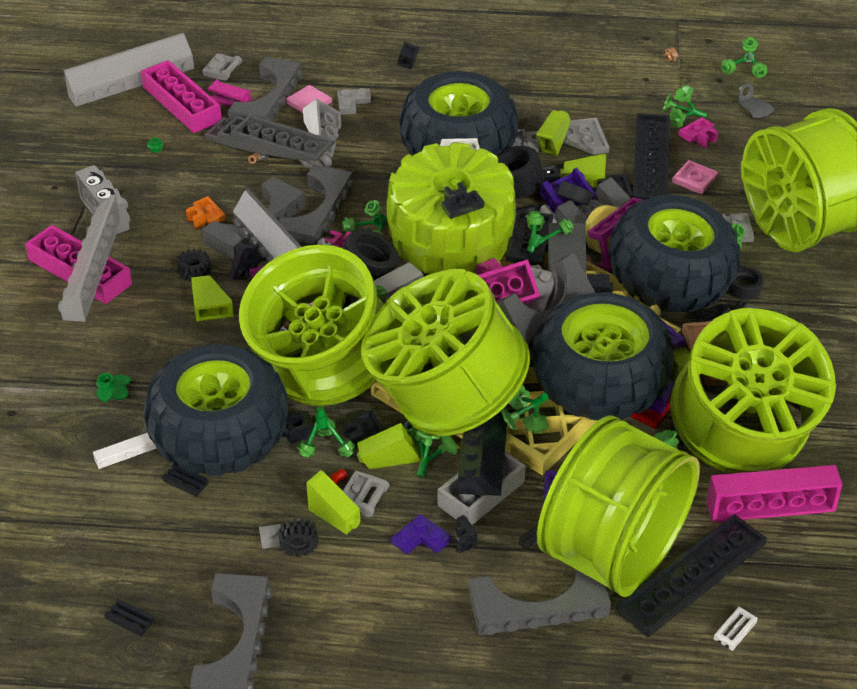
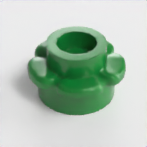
[147,137,164,153]

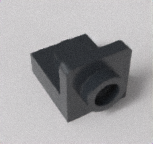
[455,515,477,553]

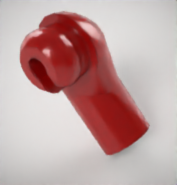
[328,468,347,486]

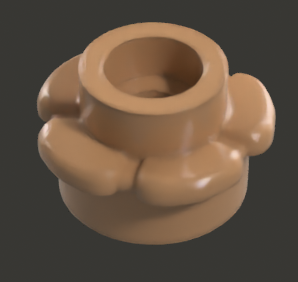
[664,47,678,63]

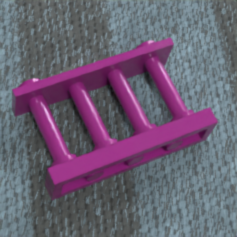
[587,197,642,272]

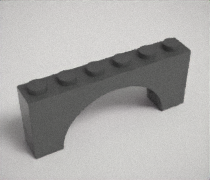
[228,57,303,121]
[278,164,354,247]
[201,176,305,260]
[496,253,595,345]
[468,569,611,635]
[190,573,272,689]

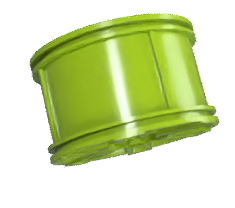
[741,108,857,252]
[361,269,530,436]
[670,308,836,474]

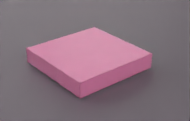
[286,85,332,113]
[672,160,719,194]

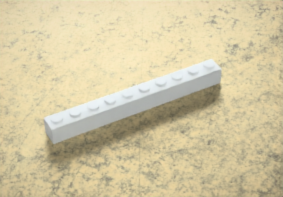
[93,433,156,469]

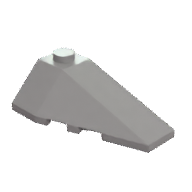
[303,98,341,158]

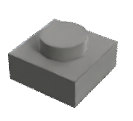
[259,524,281,549]

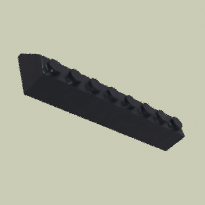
[458,404,509,496]

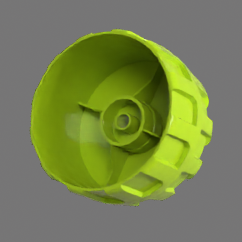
[387,142,516,274]

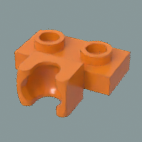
[186,196,226,229]

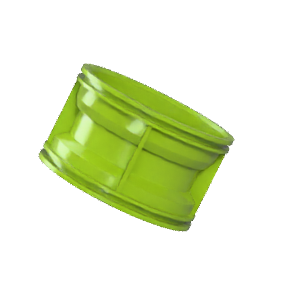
[239,245,384,406]
[537,415,700,597]

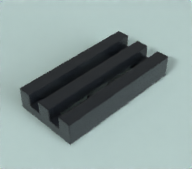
[162,464,208,497]
[104,599,155,637]

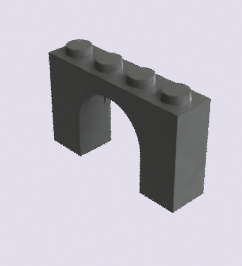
[554,177,631,245]

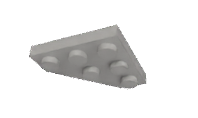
[563,117,609,155]

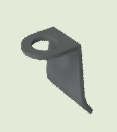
[738,83,774,118]

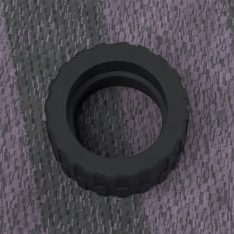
[496,145,545,199]
[343,229,399,281]

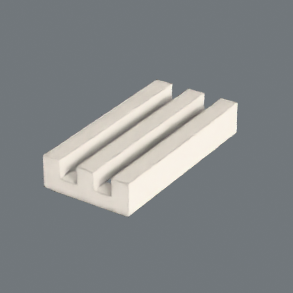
[713,606,758,651]

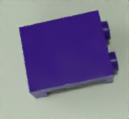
[539,167,595,214]

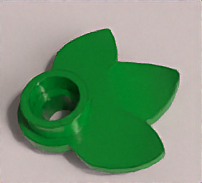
[96,373,132,403]

